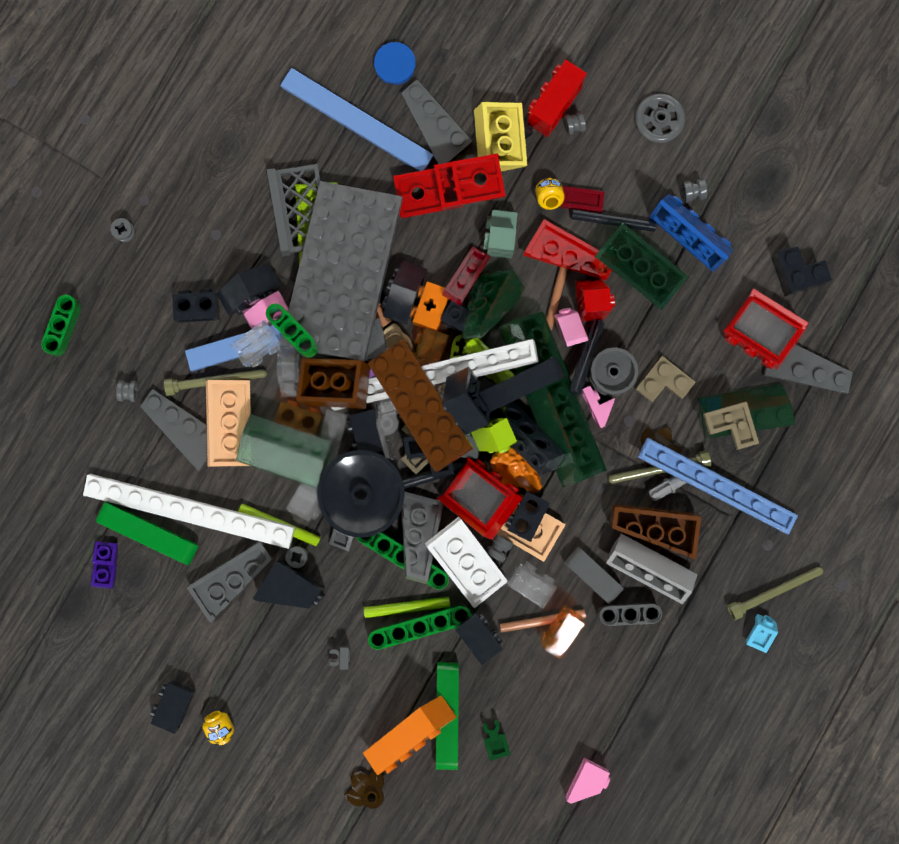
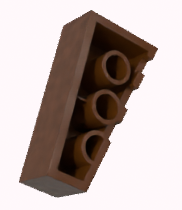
[609,504,702,560]

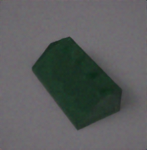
[595,223,689,310]
[698,384,795,439]
[236,414,333,489]

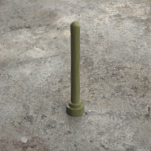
[164,369,267,396]
[608,450,711,484]
[727,567,823,621]

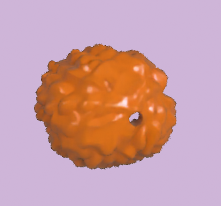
[490,445,542,494]

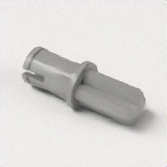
[649,476,686,501]

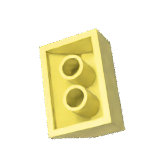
[474,102,527,171]

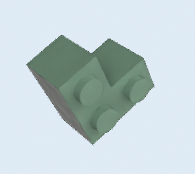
[484,210,518,259]

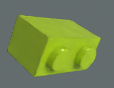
[471,418,517,453]

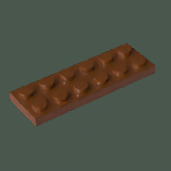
[368,339,473,472]

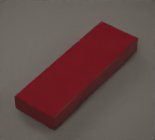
[442,246,491,306]

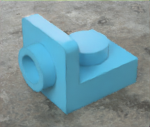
[746,614,778,653]

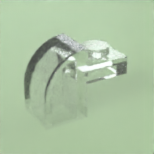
[277,347,301,397]

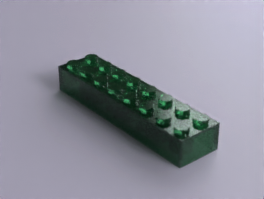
[499,312,607,488]

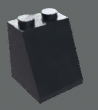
[253,560,325,609]

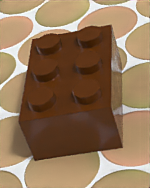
[296,358,371,409]

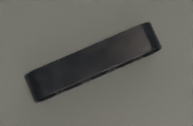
[479,356,565,412]

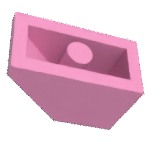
[244,291,289,331]
[554,308,588,347]
[565,758,611,803]

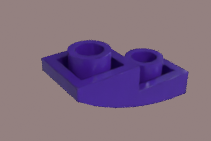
[91,542,118,589]

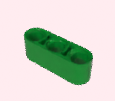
[41,295,81,356]
[265,303,318,358]

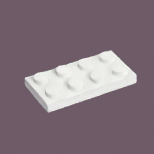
[425,517,508,608]

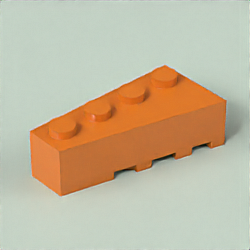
[363,695,456,775]

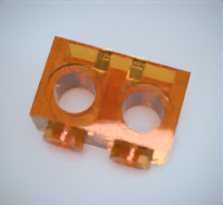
[273,400,323,441]

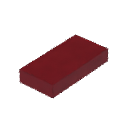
[560,186,605,213]

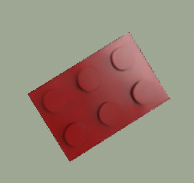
[527,59,587,138]

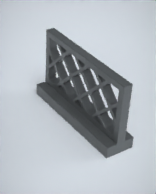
[267,164,320,257]

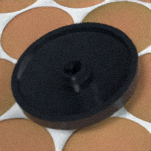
[317,450,405,537]

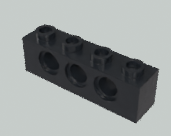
[490,401,566,475]

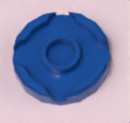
[374,42,416,85]

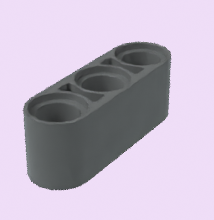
[563,547,624,605]
[597,603,662,626]

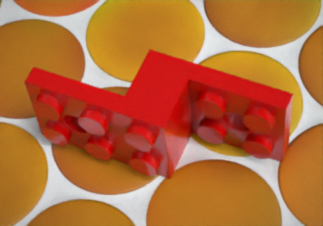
[393,153,505,219]

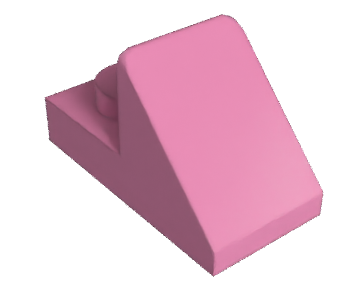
[581,386,615,429]

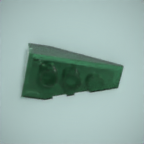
[462,270,525,339]

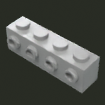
[606,534,697,604]

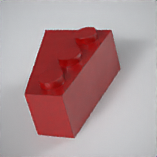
[575,278,615,322]

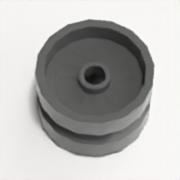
[588,347,638,397]

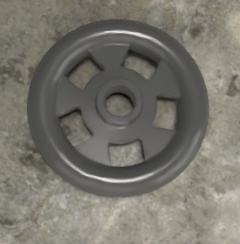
[635,93,685,143]

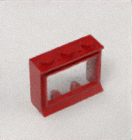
[723,288,809,370]
[437,458,523,540]

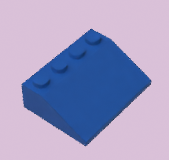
[649,194,734,272]

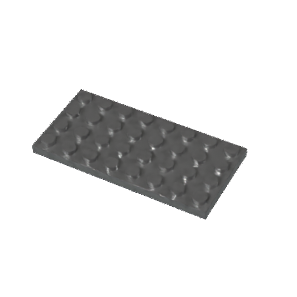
[280,181,403,362]

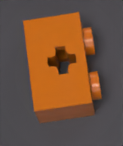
[410,282,449,333]

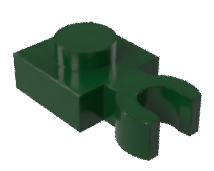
[483,719,511,761]

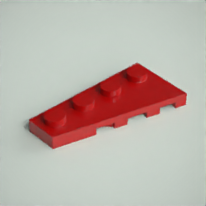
[523,219,617,280]

